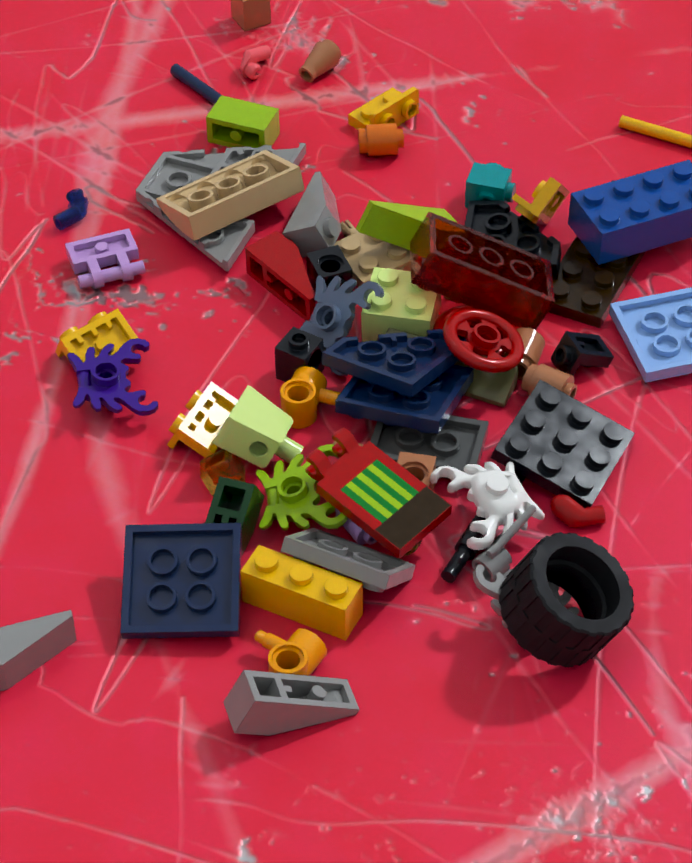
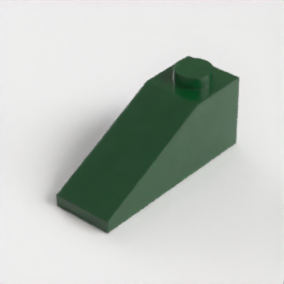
[205,476,264,558]

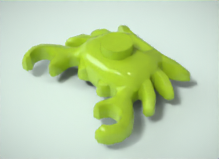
[256,444,348,531]

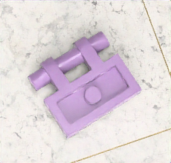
[65,228,146,289]

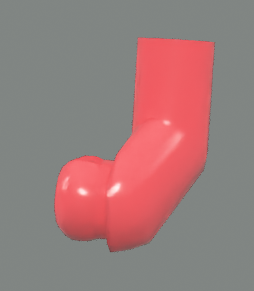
[240,45,271,80]

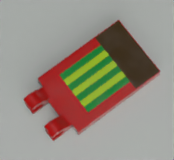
[305,427,452,559]

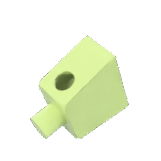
[212,385,304,468]

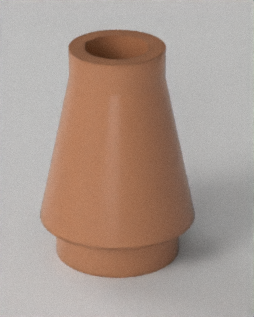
[299,39,341,83]

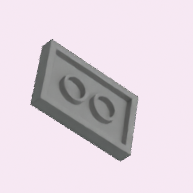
[281,528,416,592]

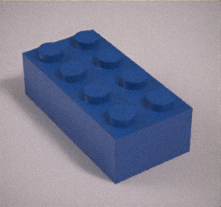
[568,160,692,265]

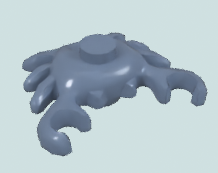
[300,275,384,376]

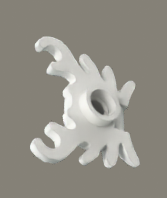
[430,461,545,550]

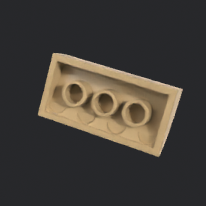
[156,150,305,241]

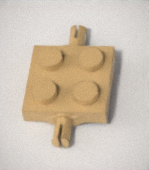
[334,220,421,287]

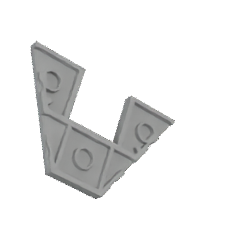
[136,143,306,271]

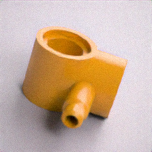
[280,366,340,429]
[254,628,327,676]

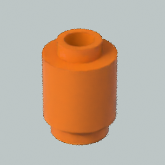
[358,123,404,157]

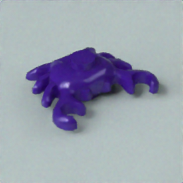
[67,338,158,416]

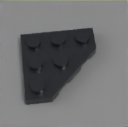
[456,200,562,276]

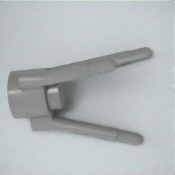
[472,505,536,582]

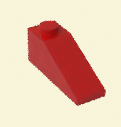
[245,231,315,321]

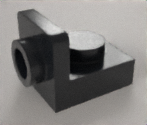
[551,331,614,376]

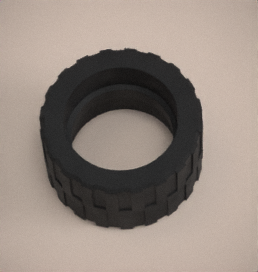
[499,532,634,667]

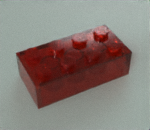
[410,212,555,330]

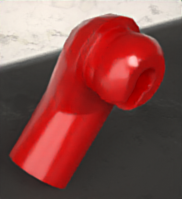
[550,494,606,528]

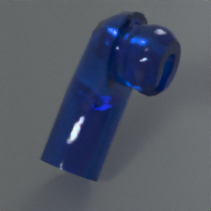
[53,188,89,230]

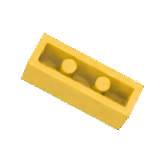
[240,545,363,641]

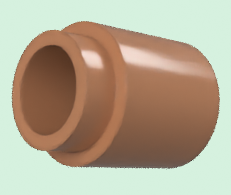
[503,328,545,380]
[521,363,577,398]

